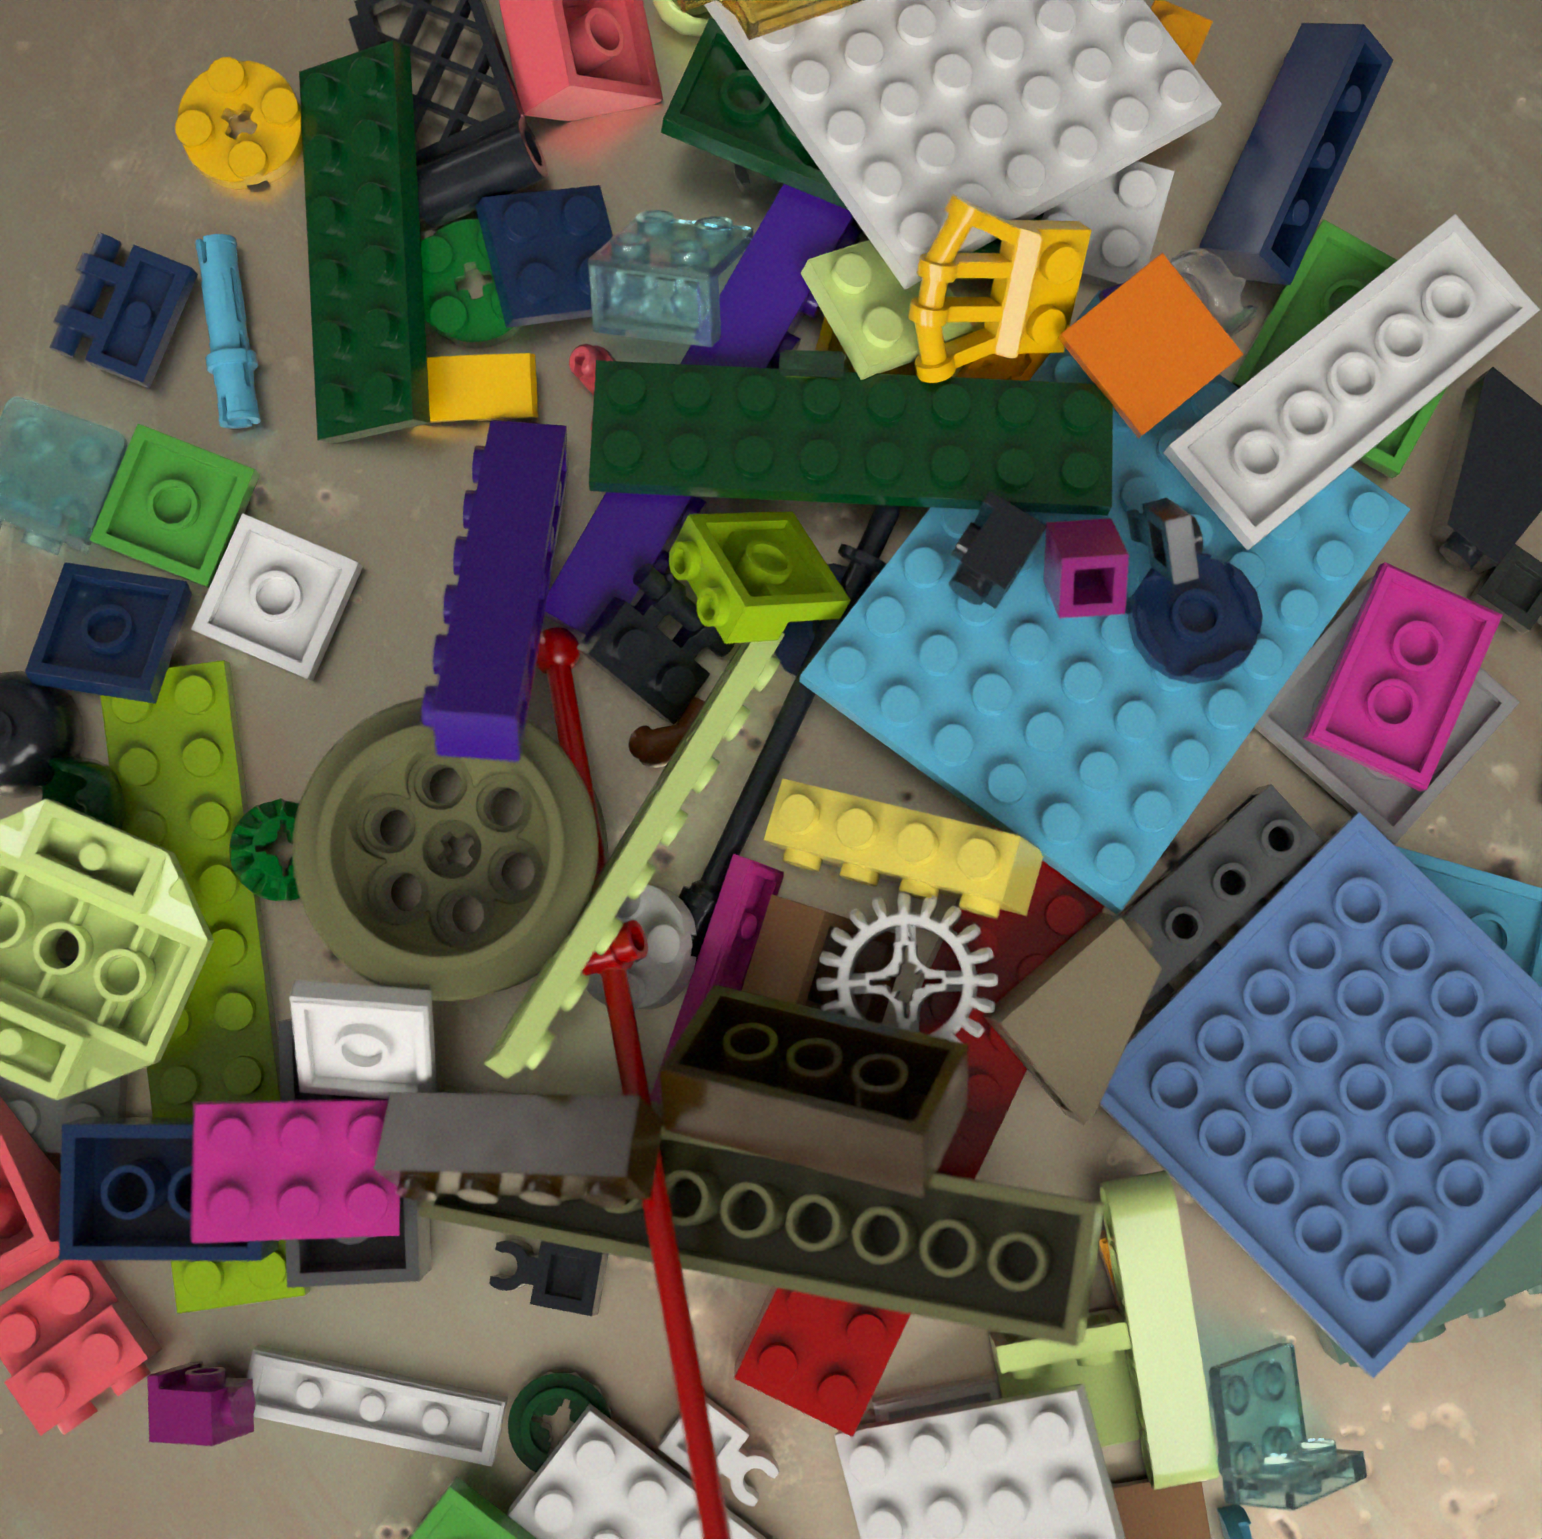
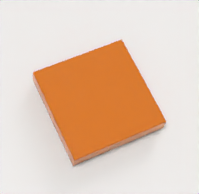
[1058,252,1244,439]

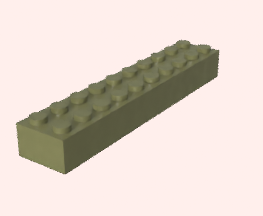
[419,1085,1105,1347]

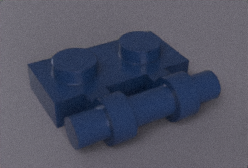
[49,233,198,389]

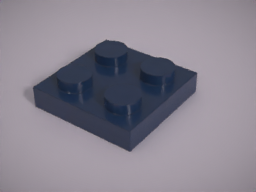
[476,185,630,328]
[25,562,192,704]

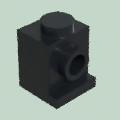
[949,491,1046,609]

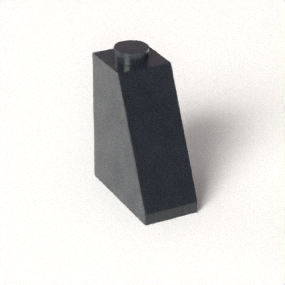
[1429,367,1542,574]

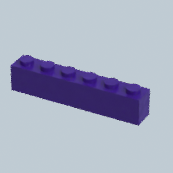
[422,420,568,762]

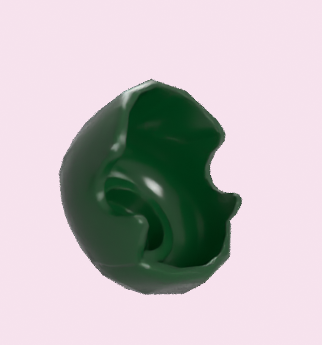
[42,757,126,830]

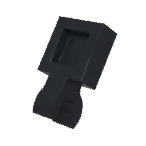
[1127,498,1203,585]

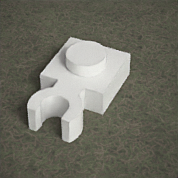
[658,1396,779,1506]

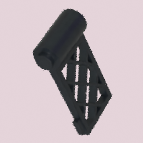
[348,0,548,229]

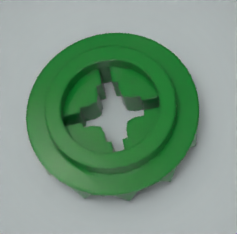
[229,798,300,902]

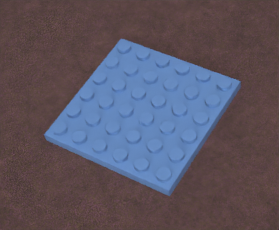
[1099,812,1542,1378]

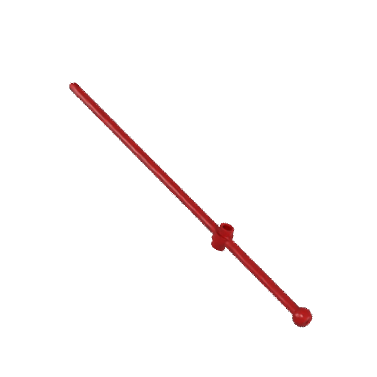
[536,627,732,1539]

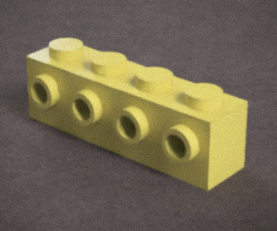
[764,778,1043,918]

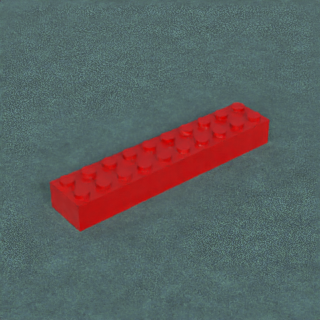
[734,825,1105,1437]

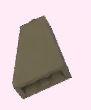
[983,912,1162,1125]

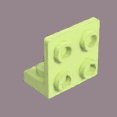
[989,1308,1141,1447]

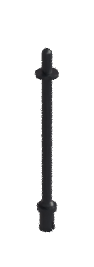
[679,505,900,964]

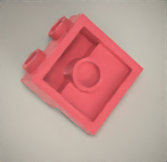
[0,1260,162,1436]

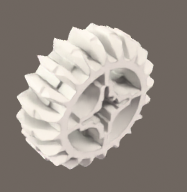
[817,892,998,1043]

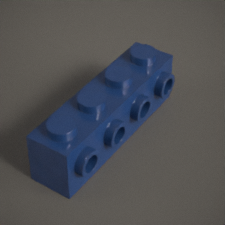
[1199,23,1393,285]

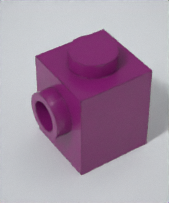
[1044,518,1129,618]

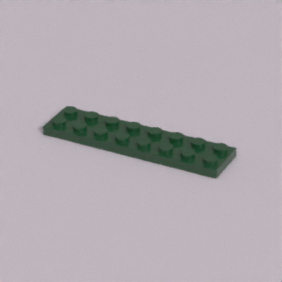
[588,360,1113,516]

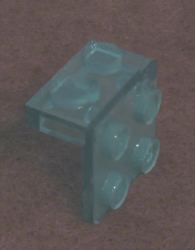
[0,397,127,556]

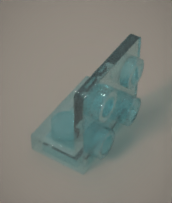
[588,210,754,347]
[1209,1343,1367,1511]

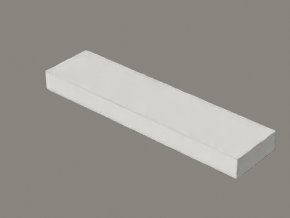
[247,1345,508,1467]

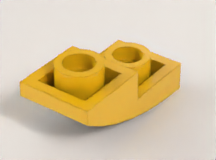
[427,353,538,423]

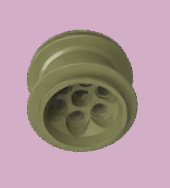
[293,698,608,1001]

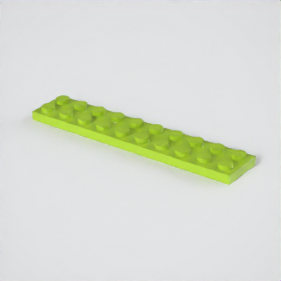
[100,660,310,1314]

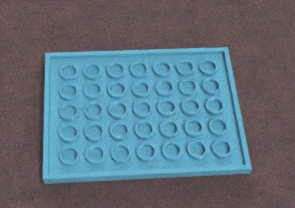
[799,290,1410,915]

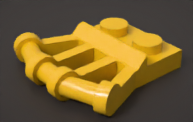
[908,194,1091,383]

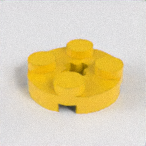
[175,57,303,190]

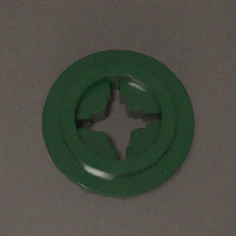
[508,1372,611,1472]

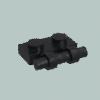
[576,563,735,725]

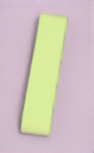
[1099,1170,1219,1490]

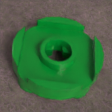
[421,219,522,349]

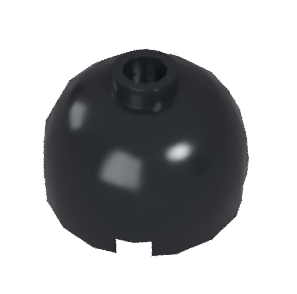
[0,671,84,798]

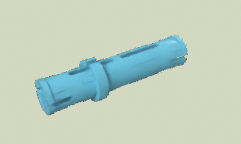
[195,234,261,429]

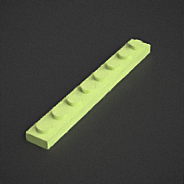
[483,633,785,1078]

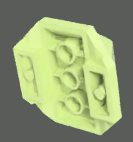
[0,799,214,1100]

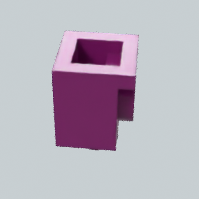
[147,1363,256,1446]

